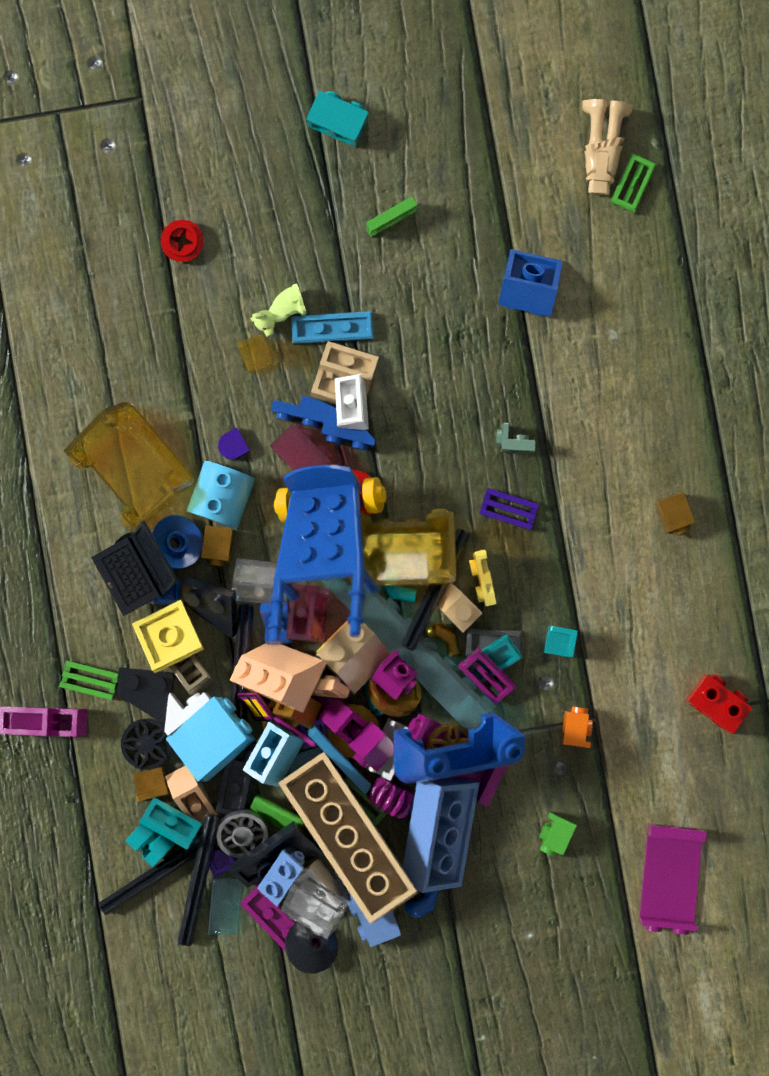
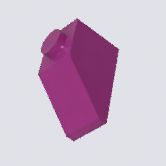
[318,698,369,744]

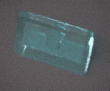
[208,877,242,935]

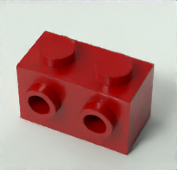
[685,674,752,734]

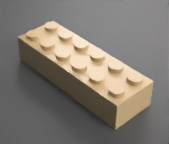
[278,752,419,924]

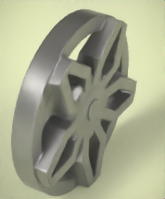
[217,809,268,859]

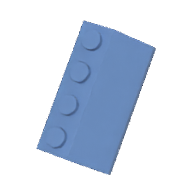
[403,777,480,893]

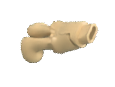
[582,99,633,195]

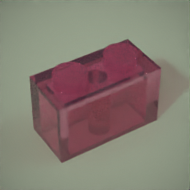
[270,423,332,471]
[286,584,329,644]

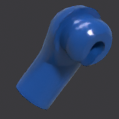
[405,890,439,918]

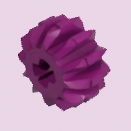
[368,778,415,818]

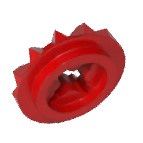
[161,219,204,263]

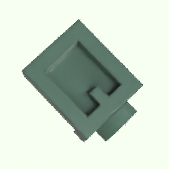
[496,423,535,454]

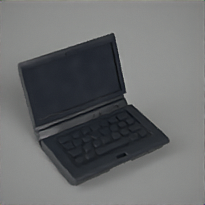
[91,520,178,616]

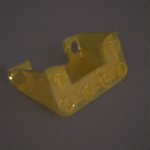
[345,509,456,586]

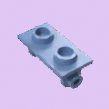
[257,850,304,906]

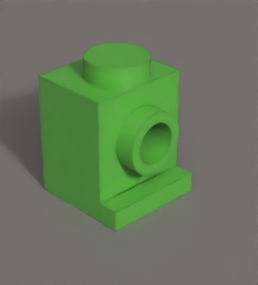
[539,812,577,857]

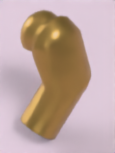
[426,622,460,656]

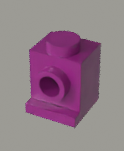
[371,650,419,700]

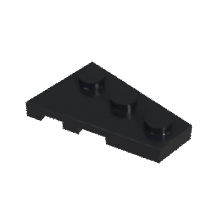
[229,821,326,887]

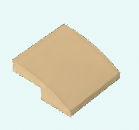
[311,341,379,404]

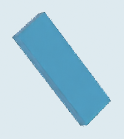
[291,311,373,344]
[306,725,372,794]

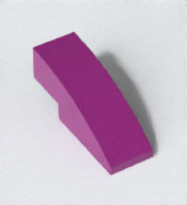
[0,706,88,737]

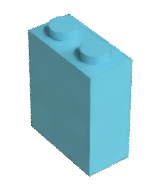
[166,696,256,782]

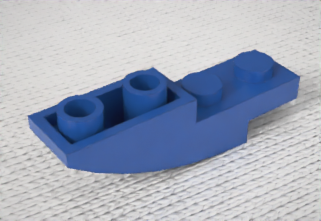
[271,395,375,451]

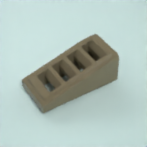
[169,654,215,696]

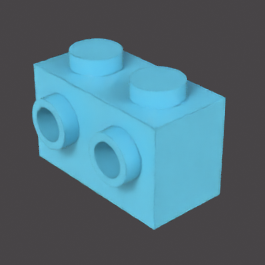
[243,722,304,787]

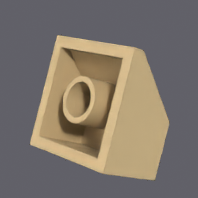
[315,623,391,694]

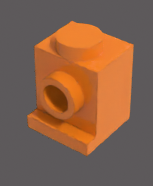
[561,707,593,748]

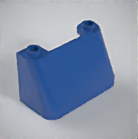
[394,712,525,784]

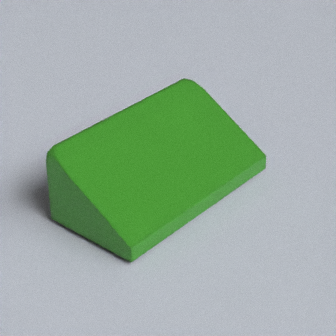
[249,795,304,829]

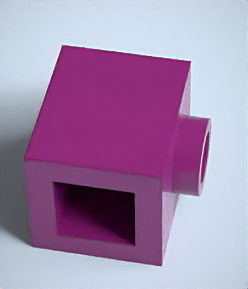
[348,722,394,772]

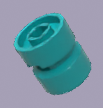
[125,824,176,868]

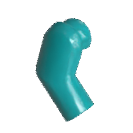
[382,571,417,603]

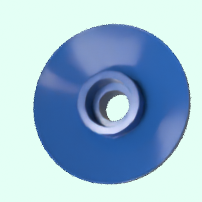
[152,515,203,569]

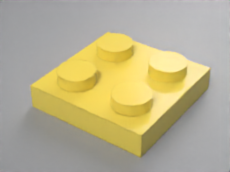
[132,600,204,673]

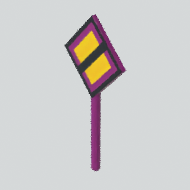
[237,693,316,747]

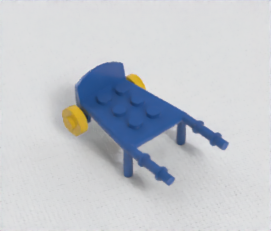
[267,465,386,645]

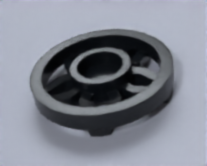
[121,718,172,770]

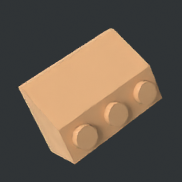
[230,644,327,713]

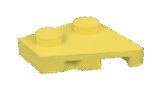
[469,550,497,607]

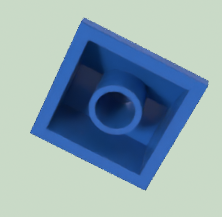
[498,249,563,317]

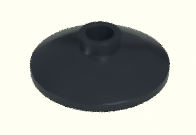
[285,918,338,974]

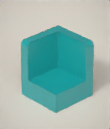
[543,626,578,658]

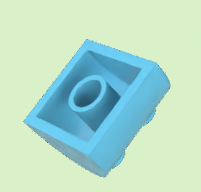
[186,461,256,530]

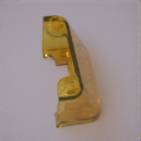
[63,402,194,532]

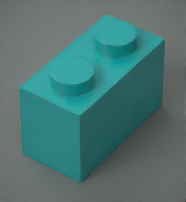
[306,90,369,148]

